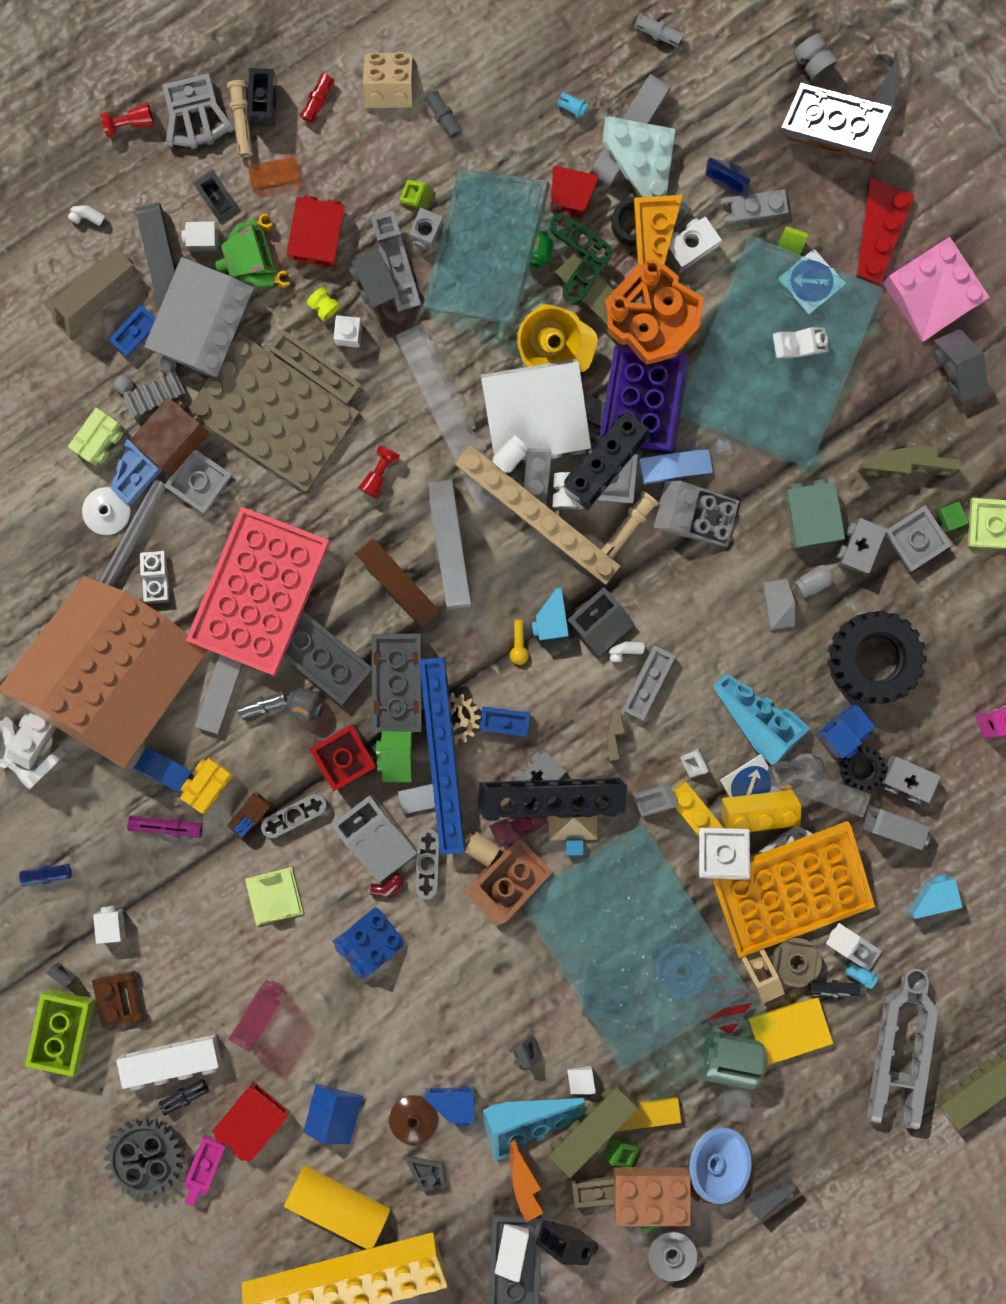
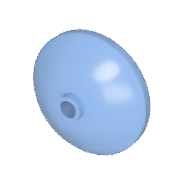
[689,1127,751,1204]

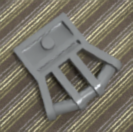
[162,73,235,149]

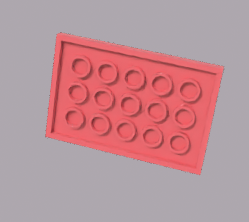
[186,507,331,676]

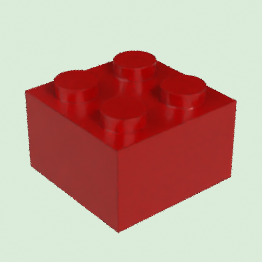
[309,724,377,792]

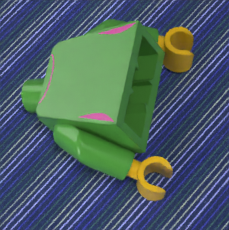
[215,214,290,288]

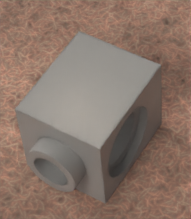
[409,207,443,250]

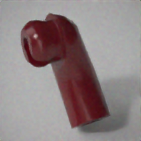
[370,873,404,898]

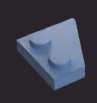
[110,439,162,506]

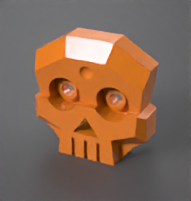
[605,259,704,365]

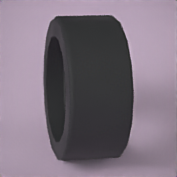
[611,197,640,246]

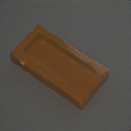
[248,156,300,192]

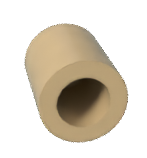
[465,831,501,868]

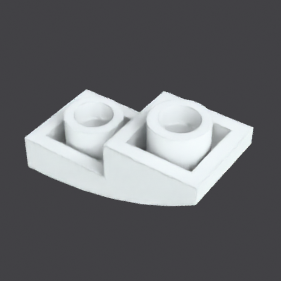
[140,551,169,604]

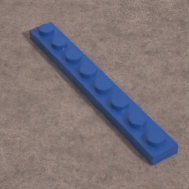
[419,657,466,855]

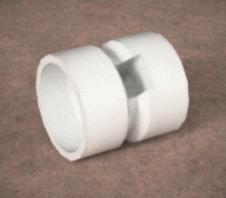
[553,472,584,510]

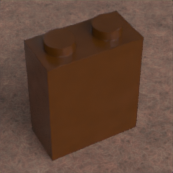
[130,397,209,476]

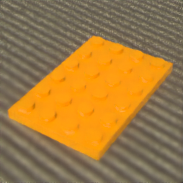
[711,821,875,958]

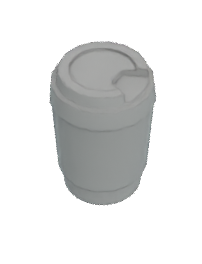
[794,565,834,599]

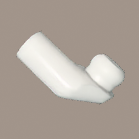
[68,205,105,226]
[609,642,645,662]

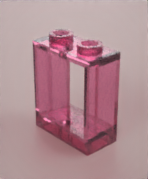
[228,980,287,1052]

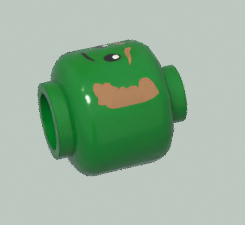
[520,230,554,268]

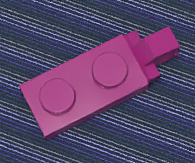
[184,1134,227,1206]

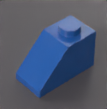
[425,1087,475,1127]

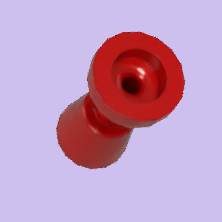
[100,102,154,138]
[357,445,400,499]

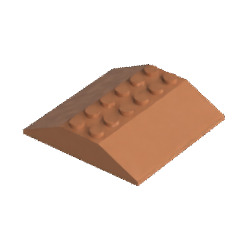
[0,576,207,769]

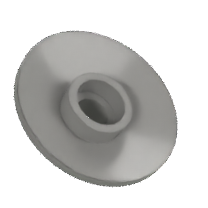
[648,1231,697,1281]

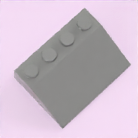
[144,257,254,377]

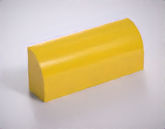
[283,1165,391,1249]

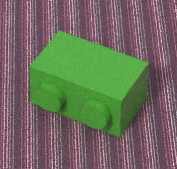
[376,731,413,782]

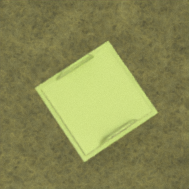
[245,867,304,926]

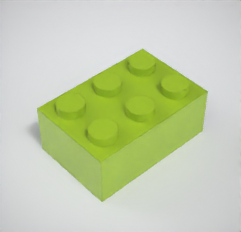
[25,988,96,1077]

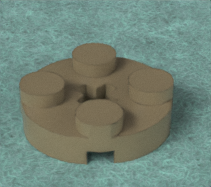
[772,937,822,987]

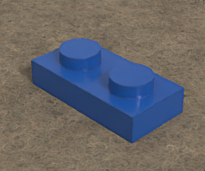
[109,305,156,358]
[479,706,530,736]

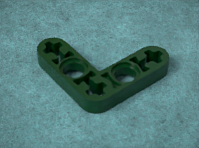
[550,213,612,305]

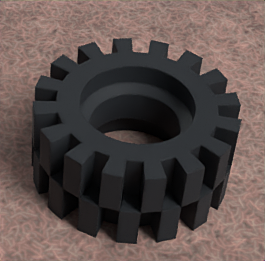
[839,747,887,791]

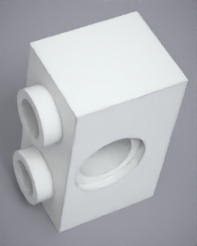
[667,216,722,273]

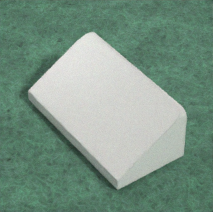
[495,1224,529,1282]

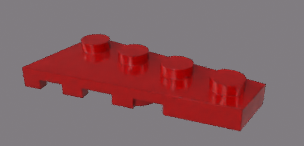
[856,177,915,286]

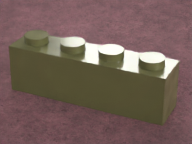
[554,252,640,346]
[935,1046,1006,1130]
[549,1083,640,1178]

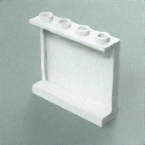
[480,359,591,465]

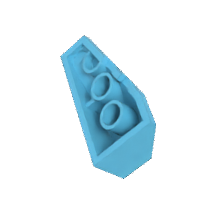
[713,674,811,767]
[483,1098,585,1161]

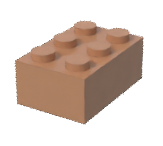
[614,1167,690,1226]

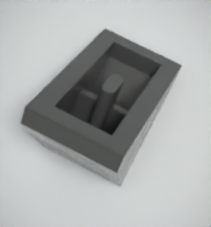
[192,169,238,221]

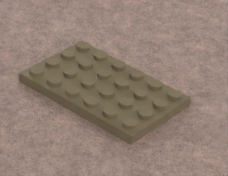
[187,333,360,493]

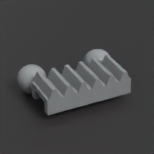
[114,356,188,420]

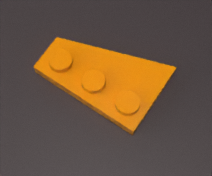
[634,195,683,265]

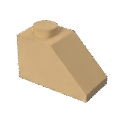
[741,949,785,1004]

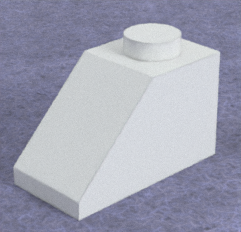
[826,923,882,971]

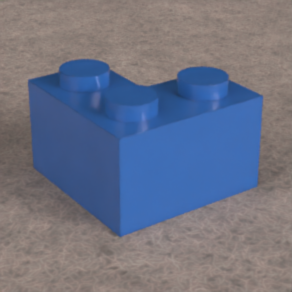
[815,704,875,759]

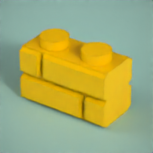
[180,757,235,815]

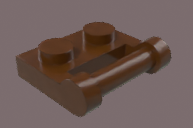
[92,970,145,1028]

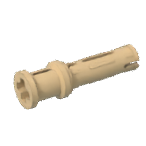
[227,80,253,158]
[601,491,659,559]

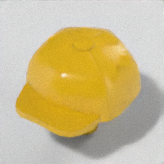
[516,304,598,373]

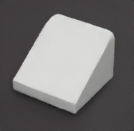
[567,1066,596,1094]

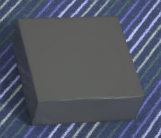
[47,963,77,988]

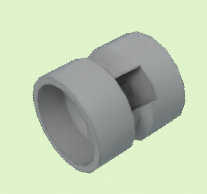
[793,33,838,81]

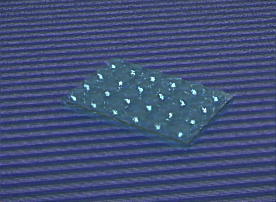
[423,169,550,325]

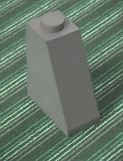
[862,806,931,850]

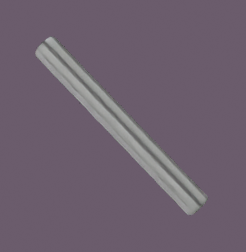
[99,479,166,587]

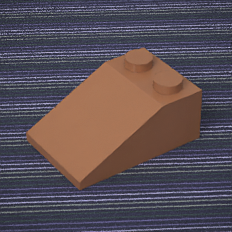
[463,837,552,926]

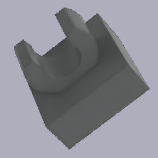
[509,1035,541,1068]

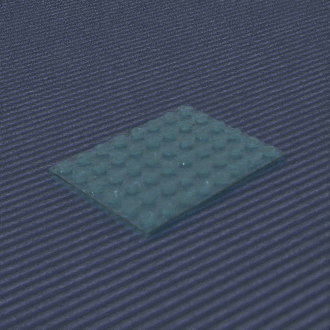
[680,235,883,468]
[522,824,749,1072]

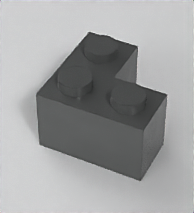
[348,249,399,307]
[933,329,988,402]

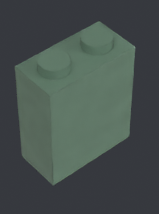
[783,479,845,549]

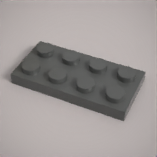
[284,610,372,706]
[489,1214,541,1304]

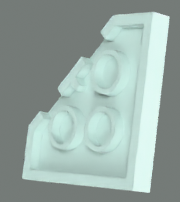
[602,116,675,197]

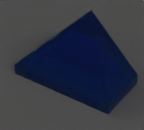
[706,158,750,198]

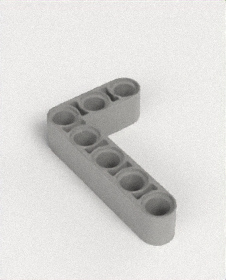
[428,479,471,611]

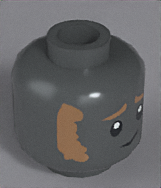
[286,687,324,722]

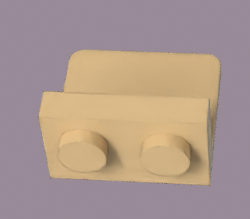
[363,52,413,108]

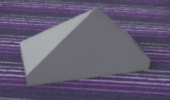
[763,579,795,630]

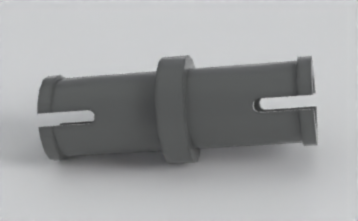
[425,90,462,139]
[237,691,287,721]

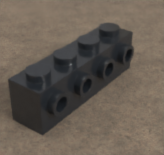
[563,412,650,510]

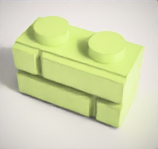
[68,408,124,466]

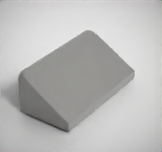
[397,783,435,814]

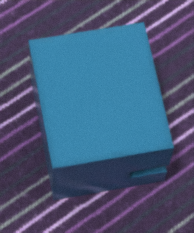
[566,840,583,855]

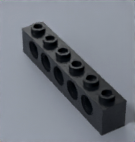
[477,778,627,821]

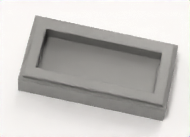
[632,782,679,817]

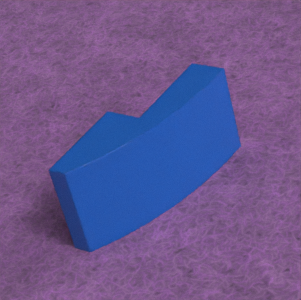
[133,747,191,792]

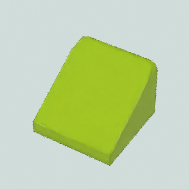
[399,179,434,210]
[777,226,809,256]

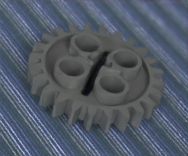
[104,1117,185,1199]

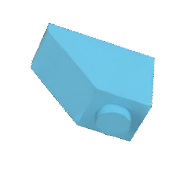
[532,588,568,641]
[908,874,962,919]

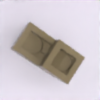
[607,709,624,761]

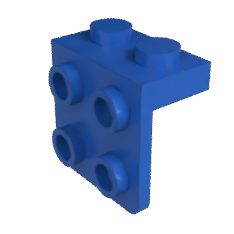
[332,907,405,979]

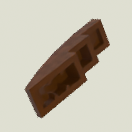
[355,537,440,628]

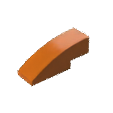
[509,1139,543,1222]

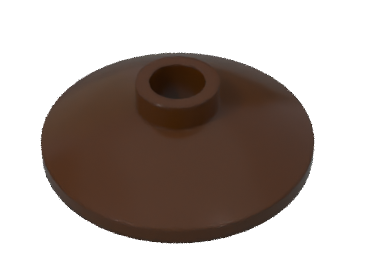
[389,1095,438,1145]

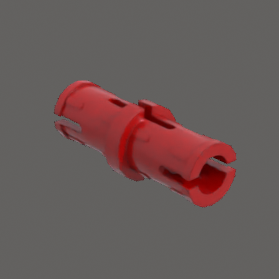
[300,73,335,124]

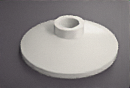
[82,487,131,535]

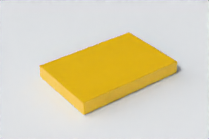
[748,997,833,1065]

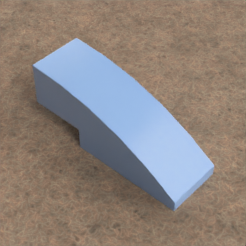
[638,449,713,485]

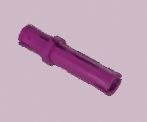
[127,816,203,838]

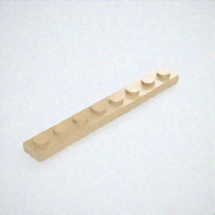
[454,445,620,585]

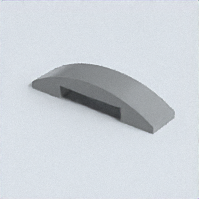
[371,210,421,311]

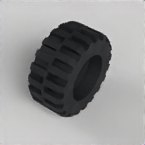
[827,611,927,704]

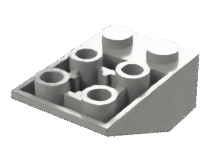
[653,481,739,547]
[331,795,418,883]

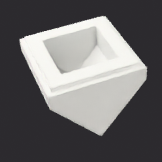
[680,748,710,779]

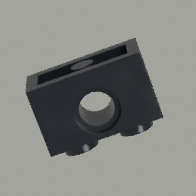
[247,68,277,127]

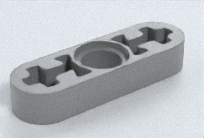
[261,794,327,838]
[415,828,439,899]

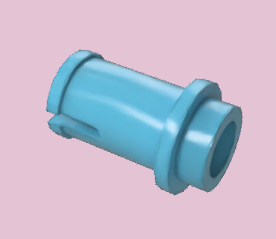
[557,91,589,118]
[845,961,878,989]

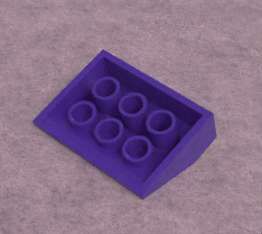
[600,346,689,454]

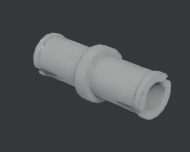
[634,13,683,48]

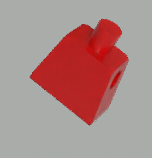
[551,165,599,227]

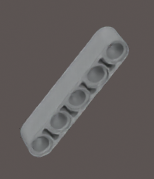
[590,74,671,186]

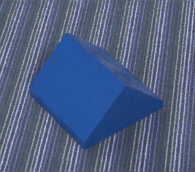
[303,1083,363,1144]

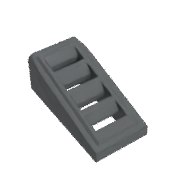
[744,1178,796,1221]

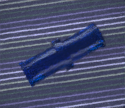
[19,863,72,886]

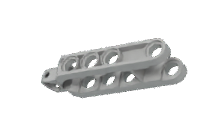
[867,968,938,1129]

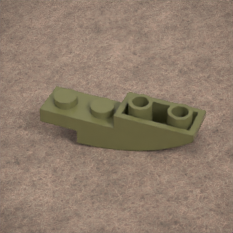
[858,447,961,480]

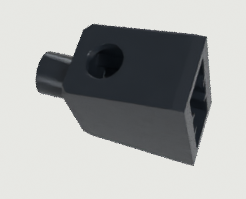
[536,1220,598,1265]

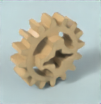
[450,693,481,745]

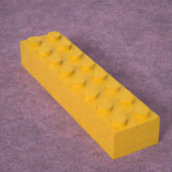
[242,1232,447,1304]

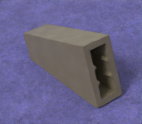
[51,248,133,339]

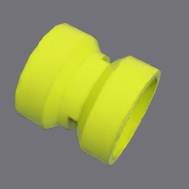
[306,287,340,321]

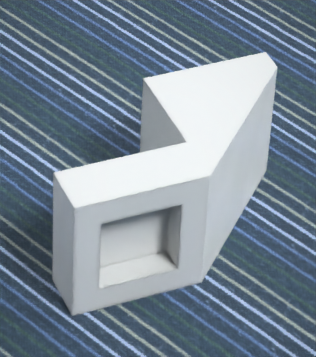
[773,327,829,358]

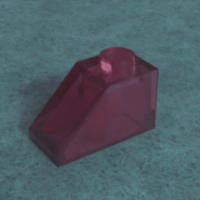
[489,817,548,847]

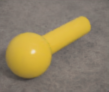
[510,619,529,665]

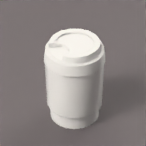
[492,435,529,473]

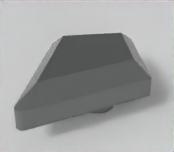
[406,1156,445,1191]

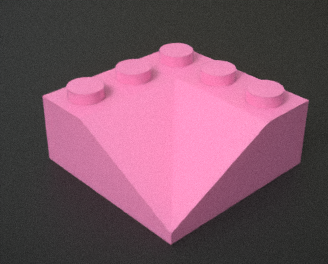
[883,237,990,343]

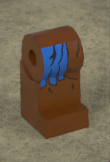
[227,791,273,839]

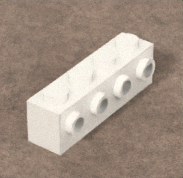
[5,712,57,770]

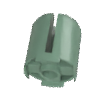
[700,1031,768,1089]

